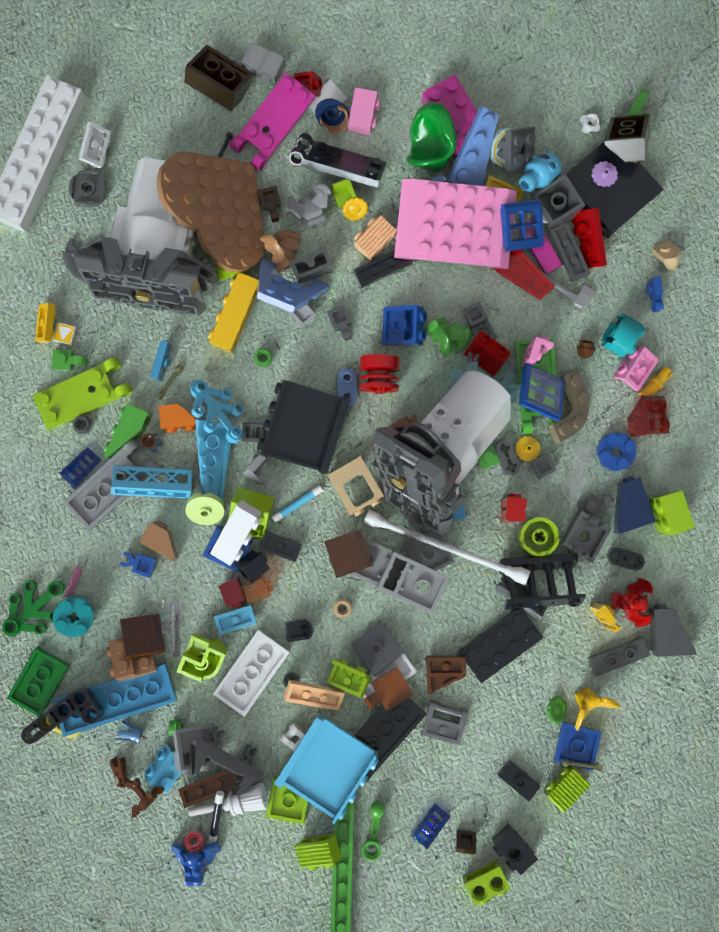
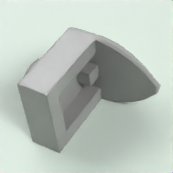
[244,454,268,485]

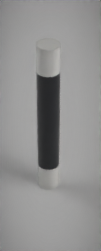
[209,791,224,844]

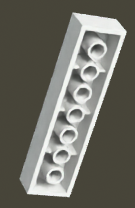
[0,75,87,233]

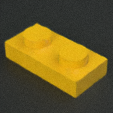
[35,303,56,343]

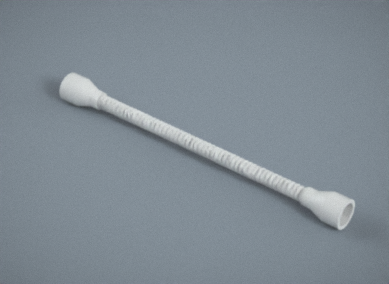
[364,510,530,585]

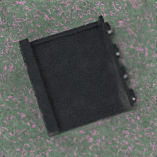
[566,142,664,239]
[257,379,350,474]

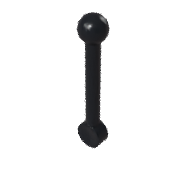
[218,132,233,157]

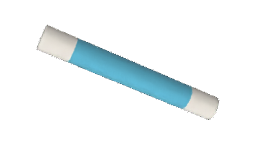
[271,485,323,523]

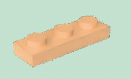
[283,680,345,711]

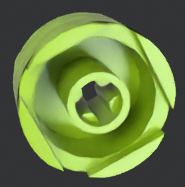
[517,517,559,556]

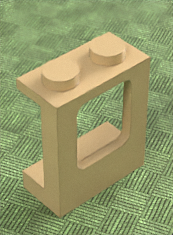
[327,456,384,517]

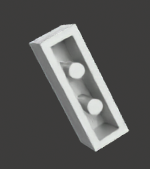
[210,500,262,565]

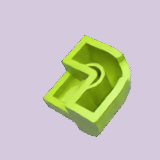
[176,633,227,681]

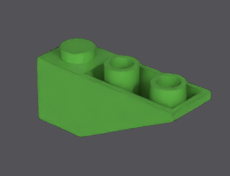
[104,403,152,459]

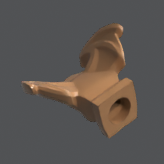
[260,230,301,273]

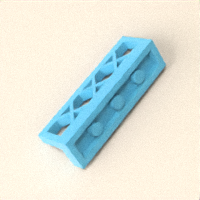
[111,465,192,499]

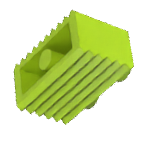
[544,765,591,813]
[294,834,342,870]

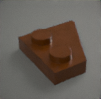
[426,655,466,694]

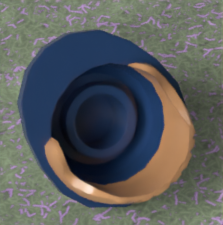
[315,98,350,134]

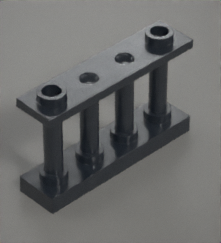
[499,553,586,611]

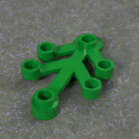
[2,581,65,636]

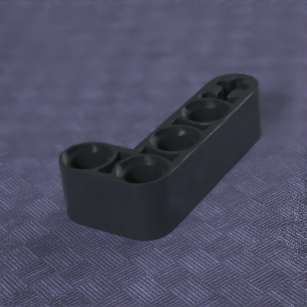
[21,687,104,744]

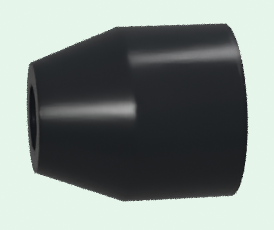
[283,672,299,687]

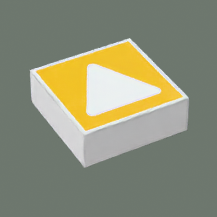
[52,322,77,346]

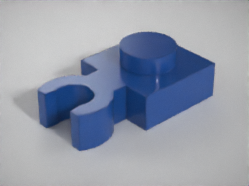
[646,276,664,312]
[120,552,158,578]

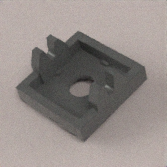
[497,127,536,171]
[560,510,611,563]

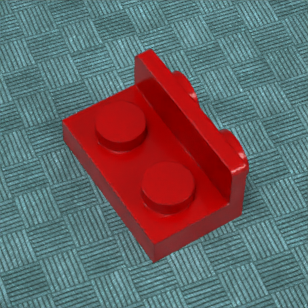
[463,331,511,377]

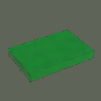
[6,646,71,717]

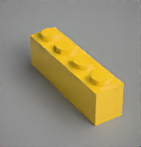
[208,272,259,354]

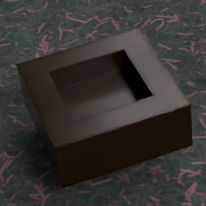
[455,830,476,855]

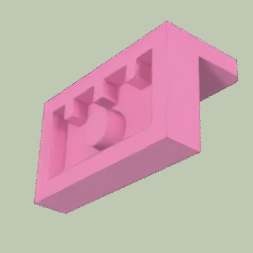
[521,336,554,367]
[613,346,659,391]

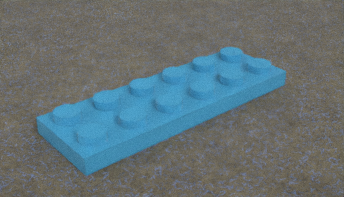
[53,663,177,737]

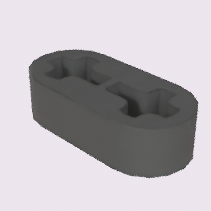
[495,441,520,476]

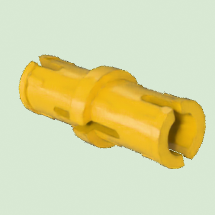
[638,367,673,402]

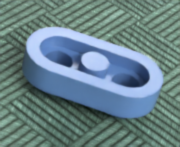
[338,369,357,407]

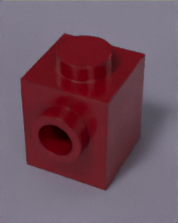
[218,577,247,609]

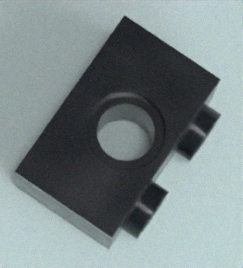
[492,824,538,875]

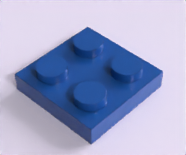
[553,721,602,771]

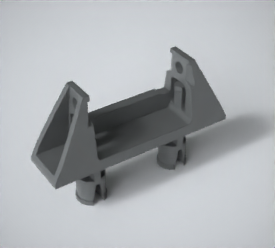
[189,726,264,798]

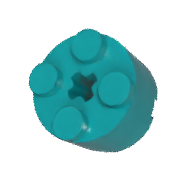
[601,312,646,357]
[53,594,95,637]

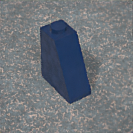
[613,476,656,534]

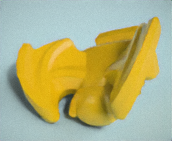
[574,687,621,731]

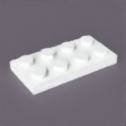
[213,629,290,717]

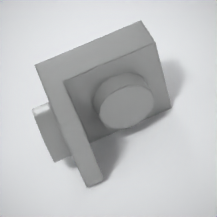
[288,304,316,328]

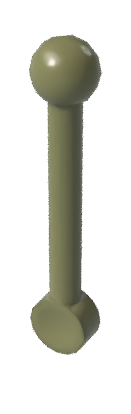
[157,365,183,400]
[562,759,603,771]

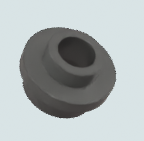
[73,415,92,434]

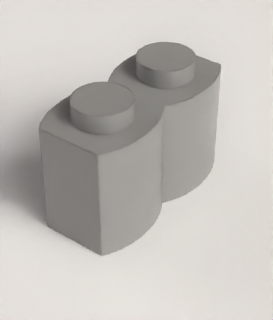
[241,42,285,84]

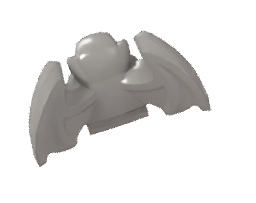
[285,184,331,231]

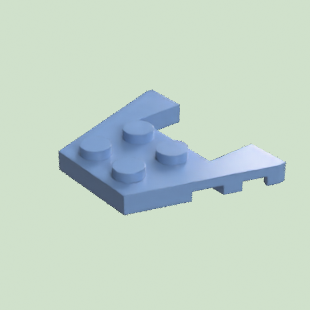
[257,257,329,313]

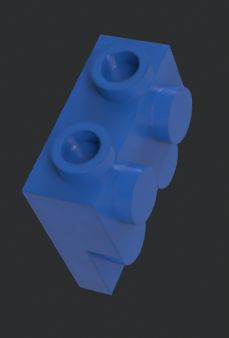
[382,305,427,346]

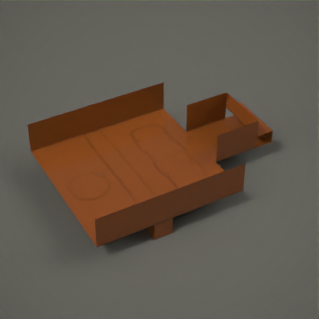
[364,667,413,711]

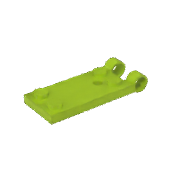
[32,357,133,430]

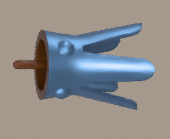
[141,433,163,453]
[115,720,147,744]

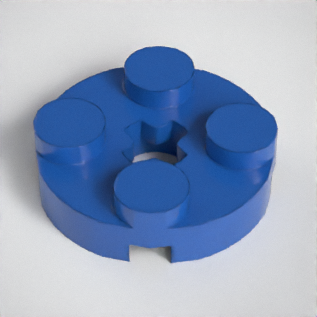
[596,432,636,471]

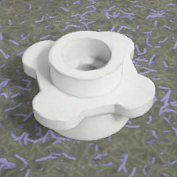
[580,114,600,134]

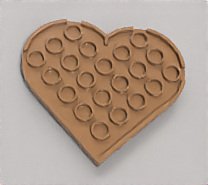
[157,152,264,272]

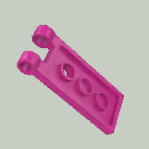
[230,72,316,171]

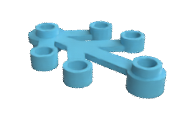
[190,380,244,444]

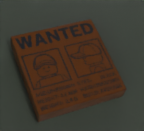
[324,529,373,578]
[120,614,165,659]

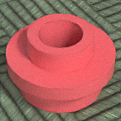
[184,831,204,852]

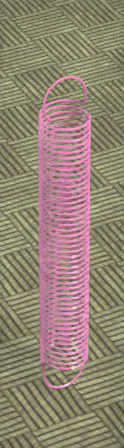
[63,563,83,599]

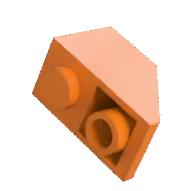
[159,404,197,433]

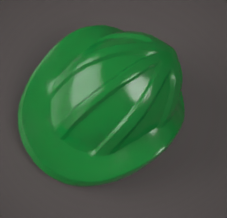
[406,102,457,173]

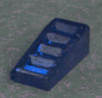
[59,447,101,489]
[410,804,451,849]

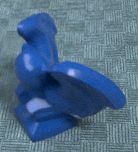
[171,842,221,886]

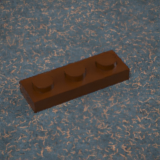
[178,770,238,808]

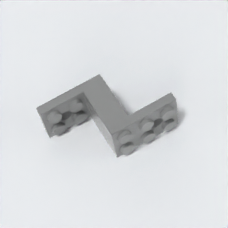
[350,538,449,614]

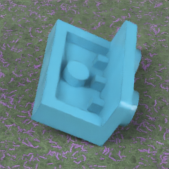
[144,743,181,793]

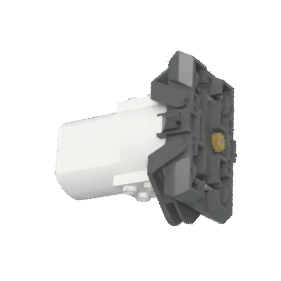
[74,157,216,316]
[372,371,511,535]

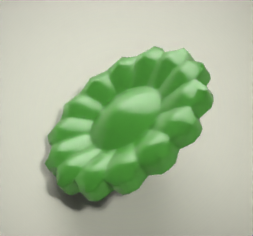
[547,696,567,724]

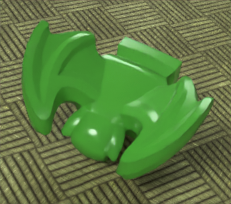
[424,317,471,357]

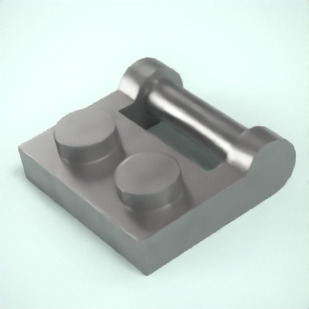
[421,700,468,745]

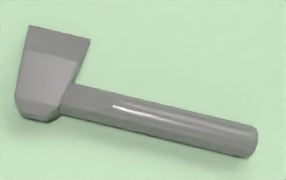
[542,272,596,309]

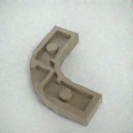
[548,369,589,443]

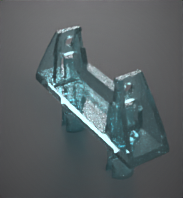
[450,352,521,403]

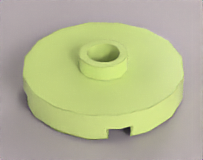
[185,493,225,525]

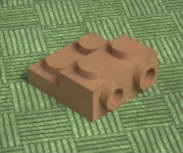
[106,638,157,682]

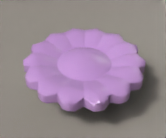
[591,161,618,188]

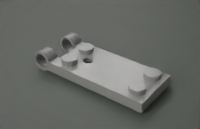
[63,439,160,531]

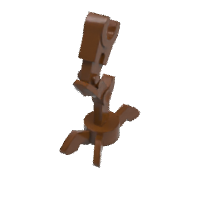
[110,757,165,818]

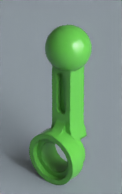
[362,801,386,861]

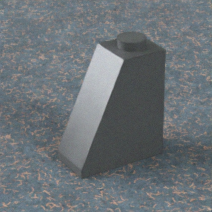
[648,604,697,657]

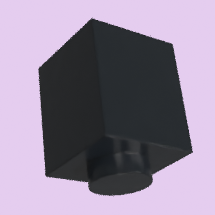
[235,550,270,584]

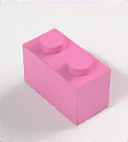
[348,87,380,135]

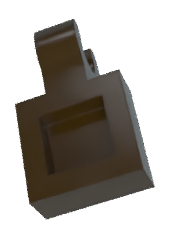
[258,186,281,223]

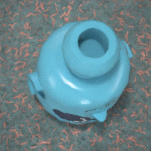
[519,152,562,192]

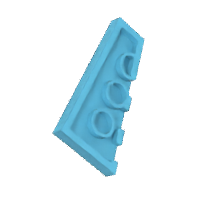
[195,420,231,501]

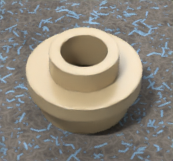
[333,599,352,618]

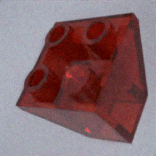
[627,395,670,437]

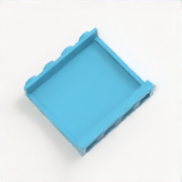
[274,713,379,824]

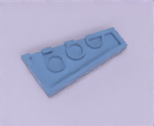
[447,106,499,186]

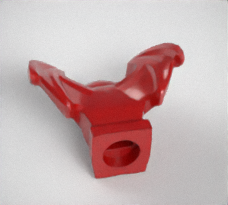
[611,578,654,627]

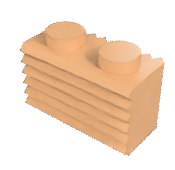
[354,215,397,261]

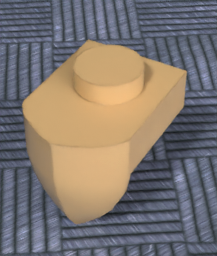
[652,240,681,271]

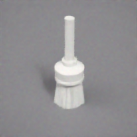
[188,782,268,817]

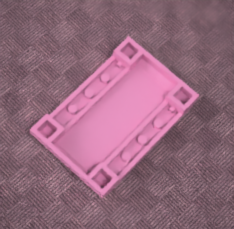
[394,179,517,269]

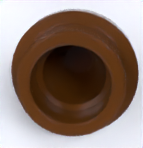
[576,340,596,359]

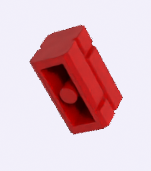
[500,493,527,522]

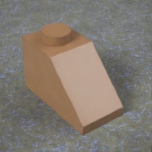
[139,521,178,561]

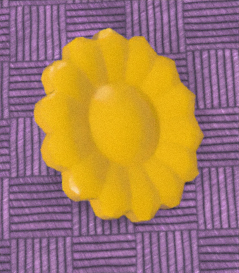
[342,197,368,221]
[514,436,541,462]

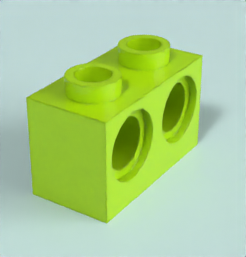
[462,860,510,906]

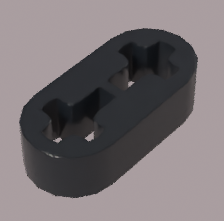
[607,548,645,570]

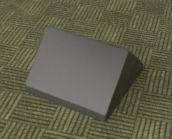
[532,174,585,227]

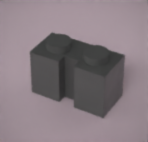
[290,248,333,284]

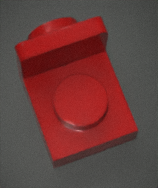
[293,71,323,97]

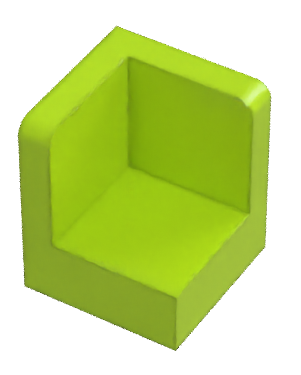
[332,179,356,209]

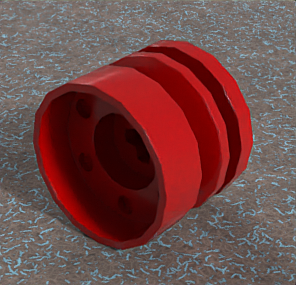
[359,354,400,394]

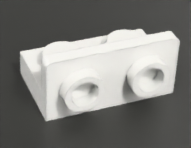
[78,122,111,169]

